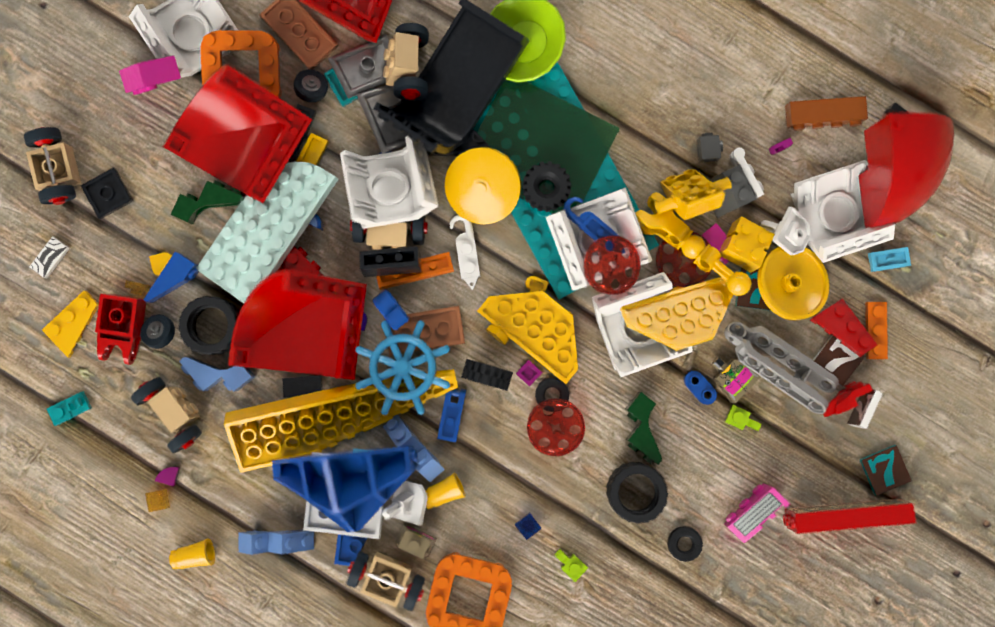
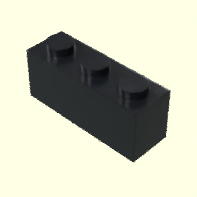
[360,246,422,277]

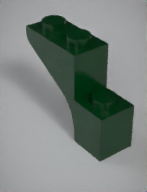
[170,180,244,225]
[625,392,662,465]

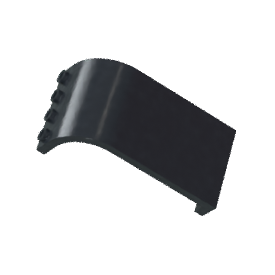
[373,0,529,154]

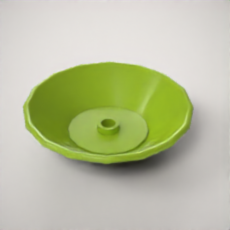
[490,0,566,83]

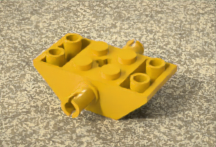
[654,169,732,220]

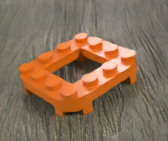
[200,30,282,98]
[426,552,512,627]

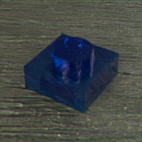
[515,512,542,540]

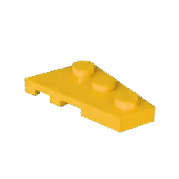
[42,290,99,358]

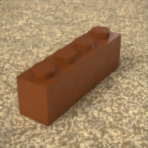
[785,96,868,131]

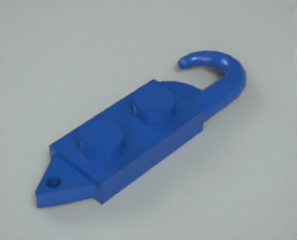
[564,197,625,254]

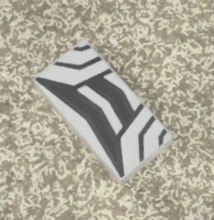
[29,236,70,279]

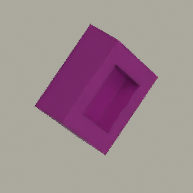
[516,360,543,387]

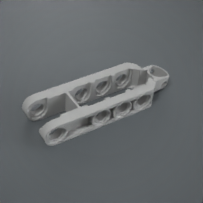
[724,322,839,414]

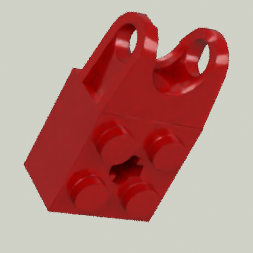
[95,294,147,365]

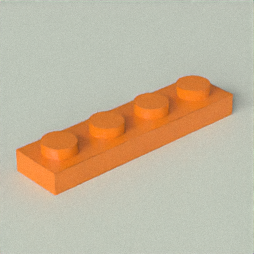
[376,252,454,290]

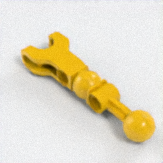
[635,192,752,296]

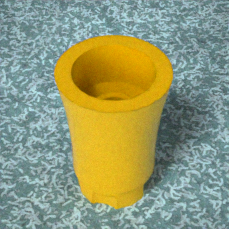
[425,472,466,509]
[169,538,215,570]

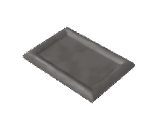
[328,35,389,99]
[357,85,409,154]

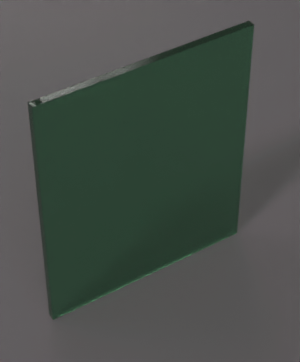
[477,79,620,214]

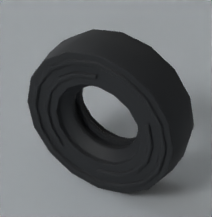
[535,378,570,412]
[667,526,703,562]

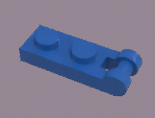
[437,388,467,443]

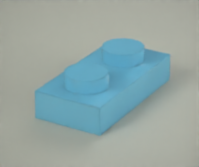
[868,247,911,272]

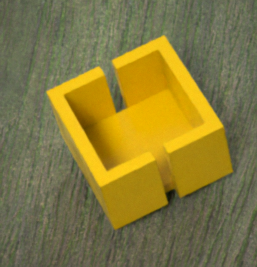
[719,216,775,273]

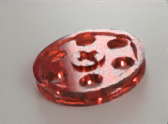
[656,232,712,288]
[583,235,640,295]
[527,398,585,456]

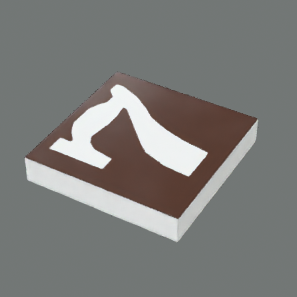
[813,335,866,386]
[847,390,882,429]

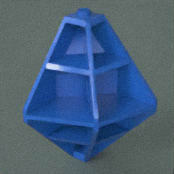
[272,446,418,532]

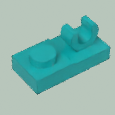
[47,391,92,426]

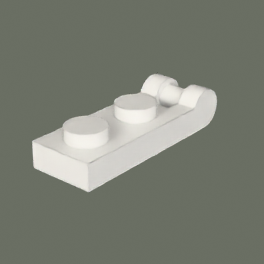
[730,148,764,199]

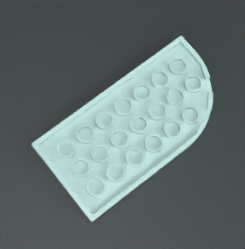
[196,162,339,303]

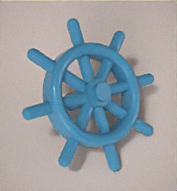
[355,320,450,415]

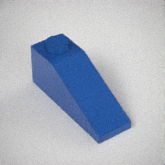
[143,251,198,303]

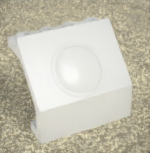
[129,0,238,78]
[340,136,438,229]
[791,160,895,263]
[546,188,652,290]
[592,272,693,377]

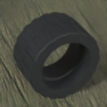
[178,296,240,355]
[606,462,668,524]

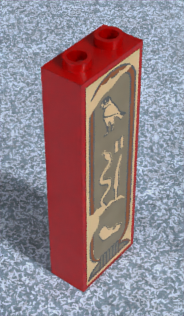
[783,499,916,534]

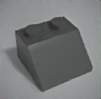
[709,165,756,218]

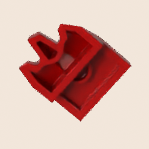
[823,381,873,417]

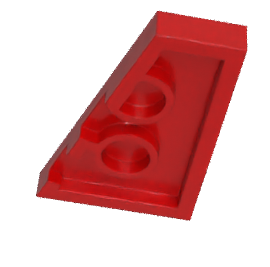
[810,299,878,357]

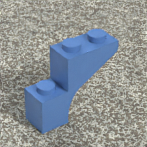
[179,357,255,392]
[383,414,445,482]
[238,530,314,555]

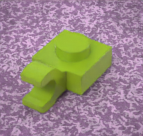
[724,405,762,431]
[555,549,588,582]

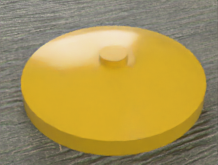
[445,147,521,224]
[757,246,829,321]

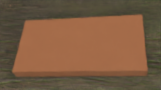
[259,0,338,69]
[383,306,465,356]

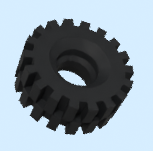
[522,161,571,212]
[461,359,513,391]

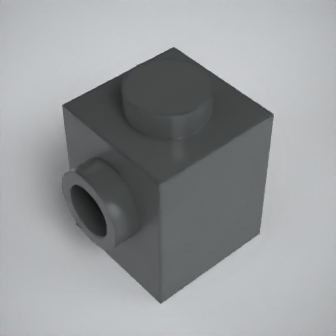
[697,133,723,163]

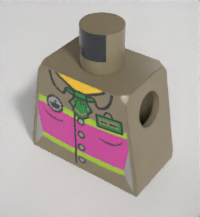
[711,356,760,403]
[396,523,437,559]

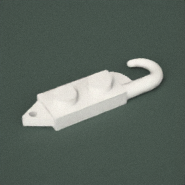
[450,215,480,290]

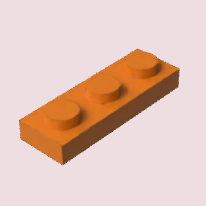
[865,302,888,359]

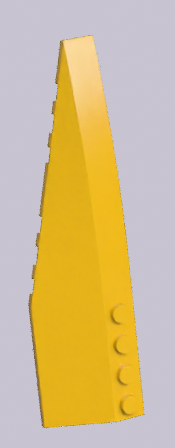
[224,369,458,473]

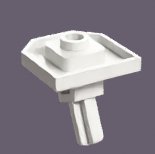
[760,207,811,255]
[381,480,428,526]

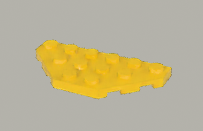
[620,277,734,350]
[477,291,578,384]

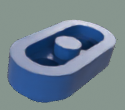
[684,371,717,405]

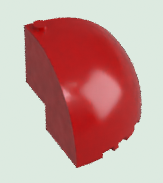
[858,112,954,228]

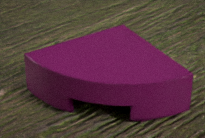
[769,137,793,155]
[155,466,180,486]

